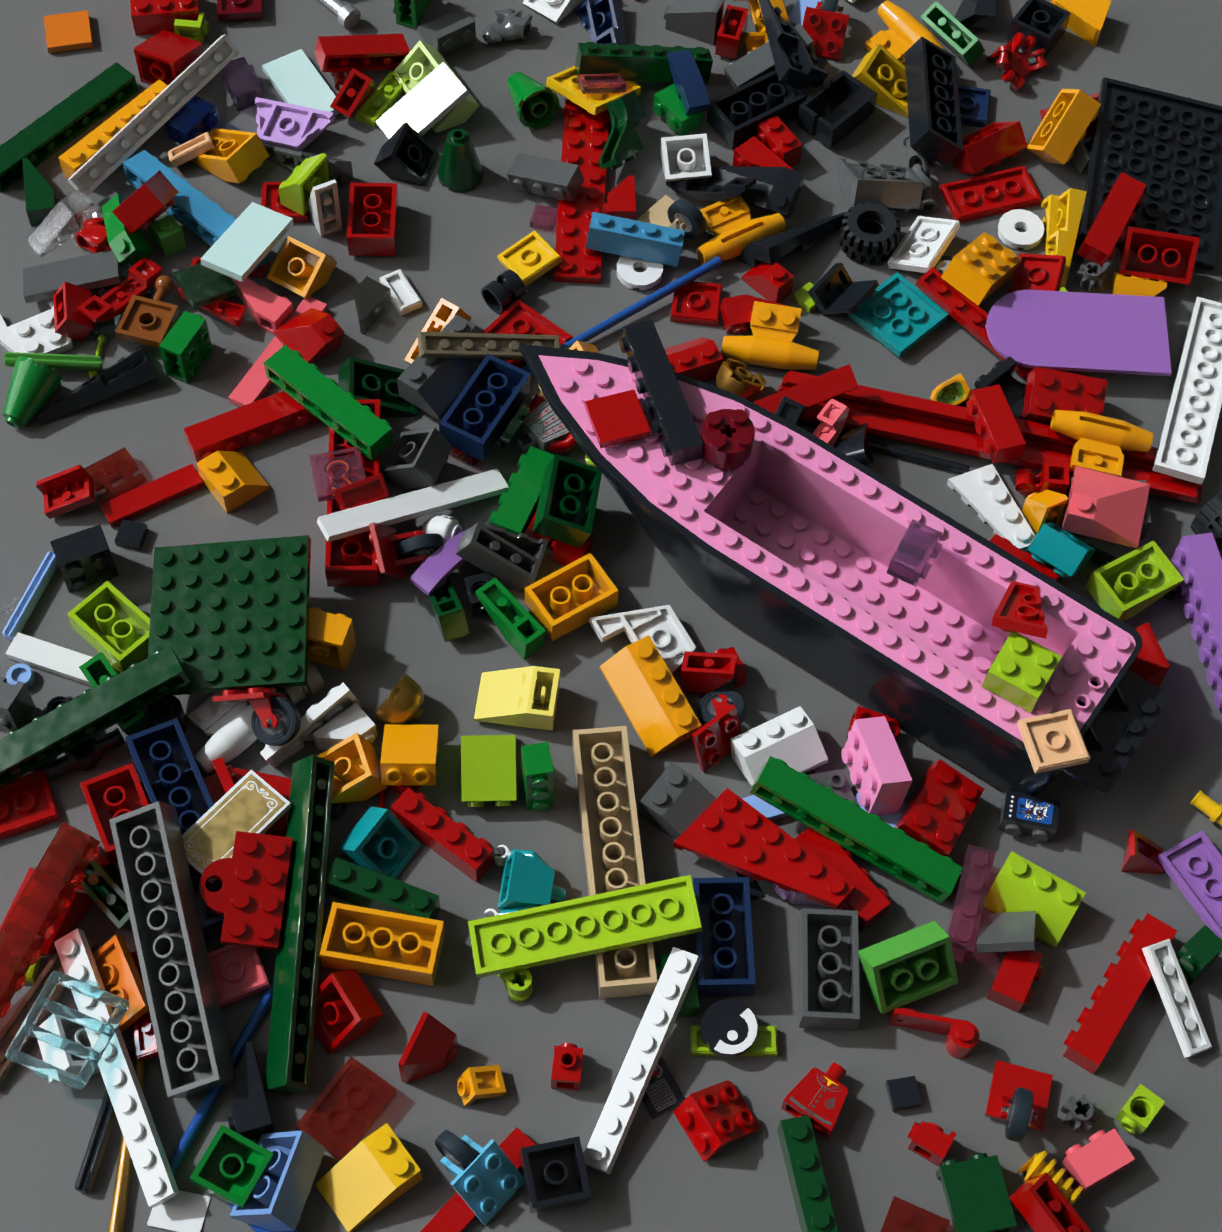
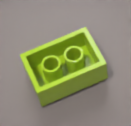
[67,581,150,673]

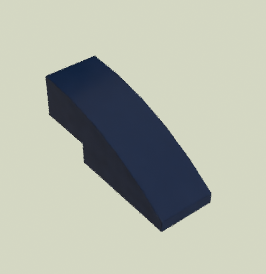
[666,49,711,115]

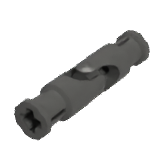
[903,133,938,214]

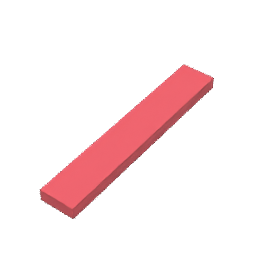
[228,296,328,407]

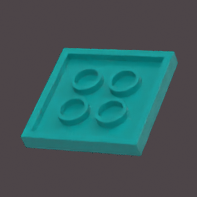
[848,272,949,358]

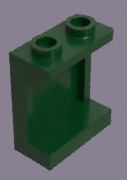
[936,1153,1017,1232]

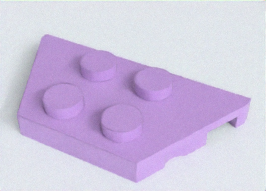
[255,97,336,151]

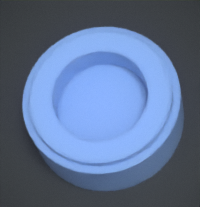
[6,663,35,689]

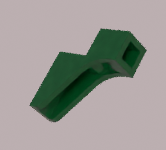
[599,90,646,170]

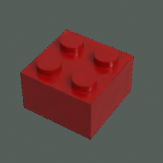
[112,170,179,234]

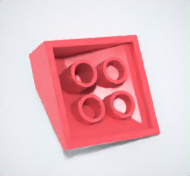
[1062,466,1150,549]

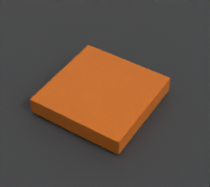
[44,10,93,53]

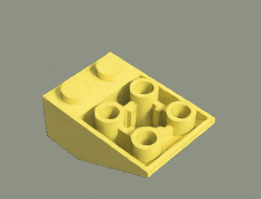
[474,666,560,731]

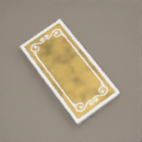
[376,62,470,138]
[182,770,291,885]

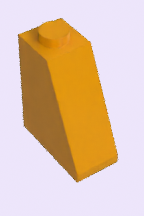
[1051,0,1111,46]

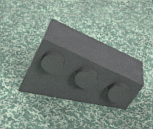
[0,676,36,732]

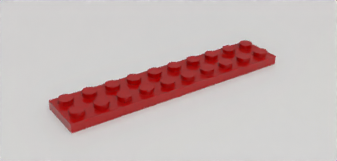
[553,99,609,284]

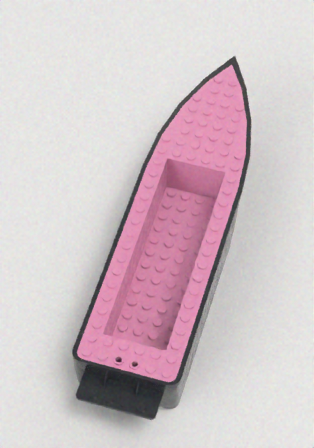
[520,344,1169,796]

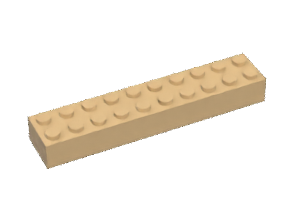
[572,726,657,999]

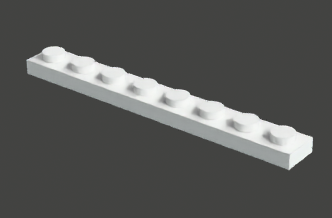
[583,947,701,1175]

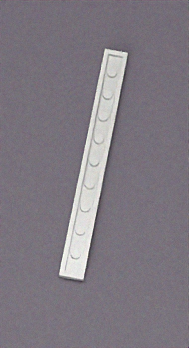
[67,34,240,198]
[54,928,180,1207]

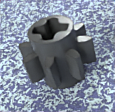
[1075,262,1107,292]
[1060,1094,1099,1133]

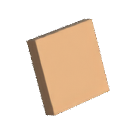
[1017,709,1090,774]

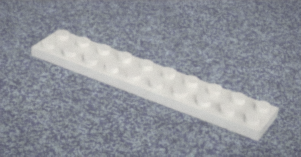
[1152,297,1222,485]

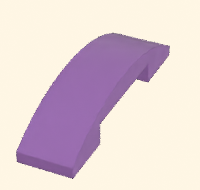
[410,529,468,596]

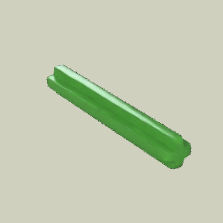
[4,352,103,370]

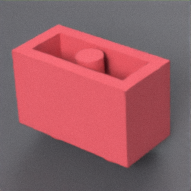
[1060,1128,1135,1195]

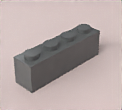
[724,23,815,90]

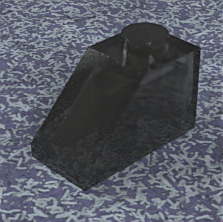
[353,276,392,335]

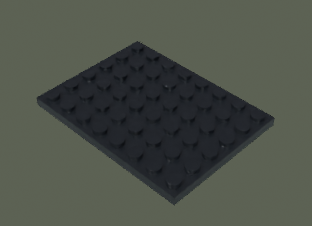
[1078,77,1222,270]

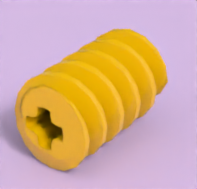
[1017,1150,1083,1205]

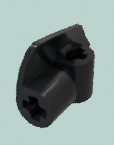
[833,423,873,466]

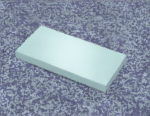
[262,49,340,115]
[201,202,293,282]

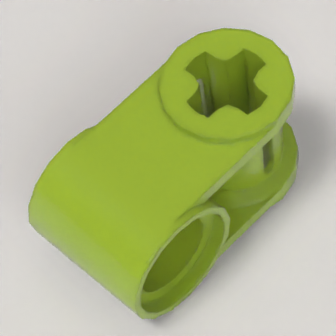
[497,968,533,1002]

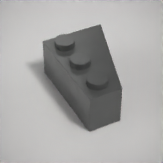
[455,522,549,591]

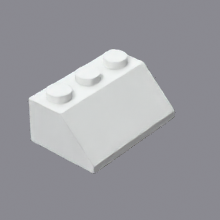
[731,706,828,786]

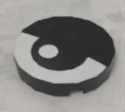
[700,999,758,1057]

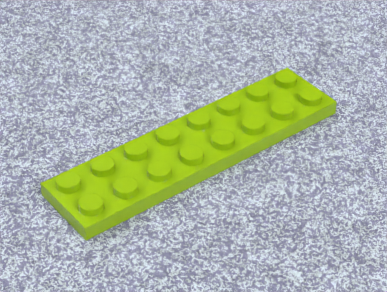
[468,875,702,978]

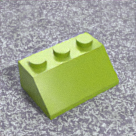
[981,851,1086,949]

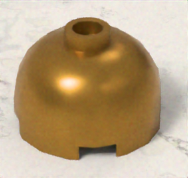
[716,358,766,402]
[374,674,424,724]

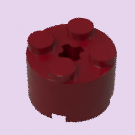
[701,409,755,471]

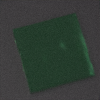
[173,263,238,309]

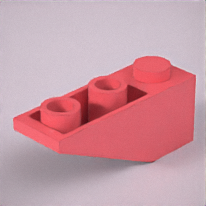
[232,277,293,335]

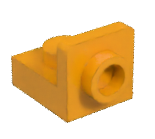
[457,1065,506,1106]

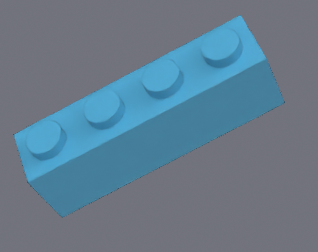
[586,212,685,267]

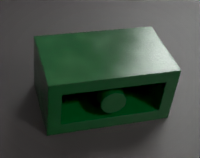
[1176,925,1222,986]

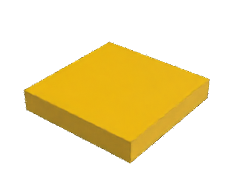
[497,230,562,287]

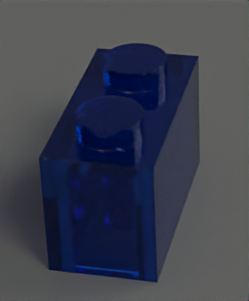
[165,95,218,145]

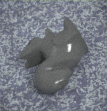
[482,9,534,44]

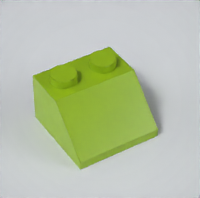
[278,153,330,216]

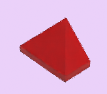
[1121,830,1165,875]

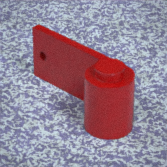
[890,1008,980,1059]

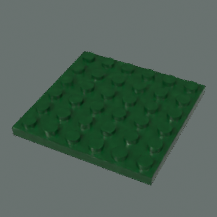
[148,535,311,695]

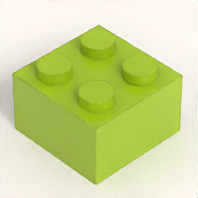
[981,631,1062,713]

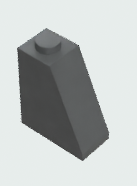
[663,0,725,45]

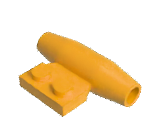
[865,0,945,66]
[696,194,786,265]
[721,301,819,370]
[1050,410,1153,477]

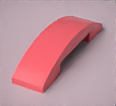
[812,398,849,446]

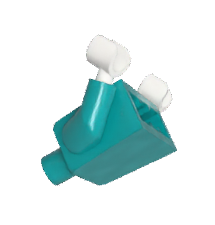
[484,845,566,917]

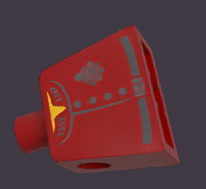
[781,1063,849,1139]

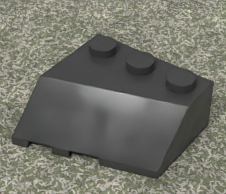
[838,157,924,212]

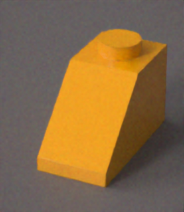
[1021,490,1068,534]

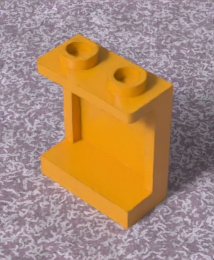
[380,724,439,785]

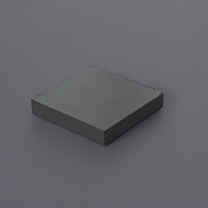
[976,911,1037,953]

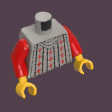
[517,385,577,454]

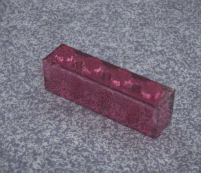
[946,844,995,964]

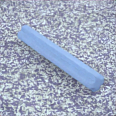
[2,551,58,641]

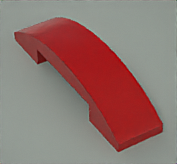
[78,257,163,323]

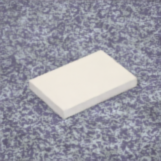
[887,216,961,273]

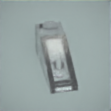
[27,189,97,257]

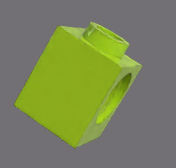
[1115,1084,1165,1137]

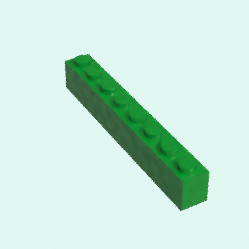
[749,756,963,904]

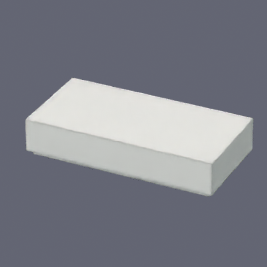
[379,269,422,316]

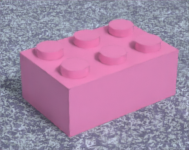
[841,716,913,816]

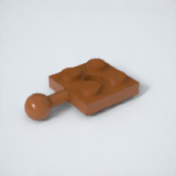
[115,275,180,348]

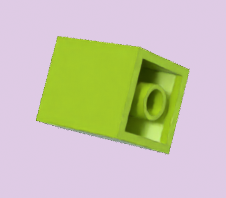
[461,735,517,807]

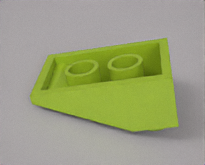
[1085,540,1185,622]

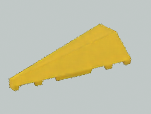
[1041,188,1087,290]

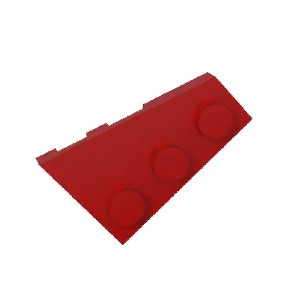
[991,581,1048,639]

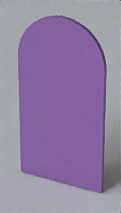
[985,290,1172,376]

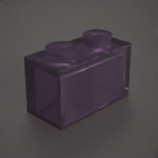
[220,57,264,111]
[887,519,943,587]

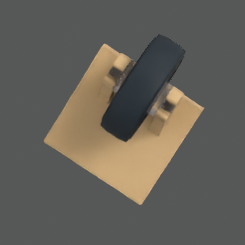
[636,195,706,240]

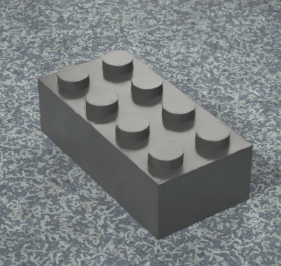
[798,908,860,1031]

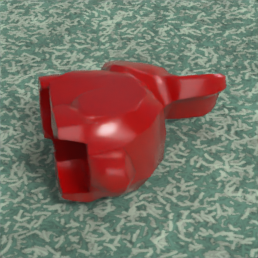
[74,217,112,254]

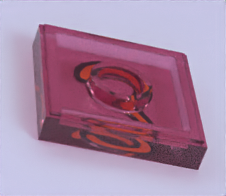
[309,447,366,502]

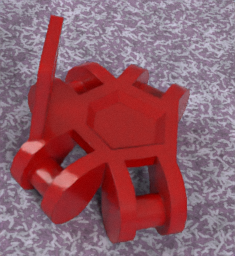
[986,32,1049,91]

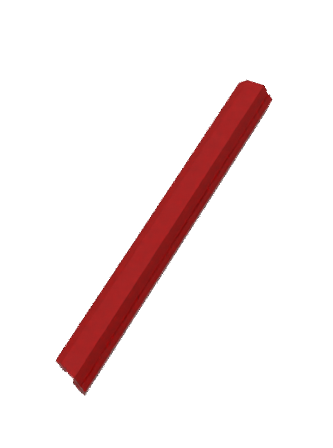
[776,370,1204,504]

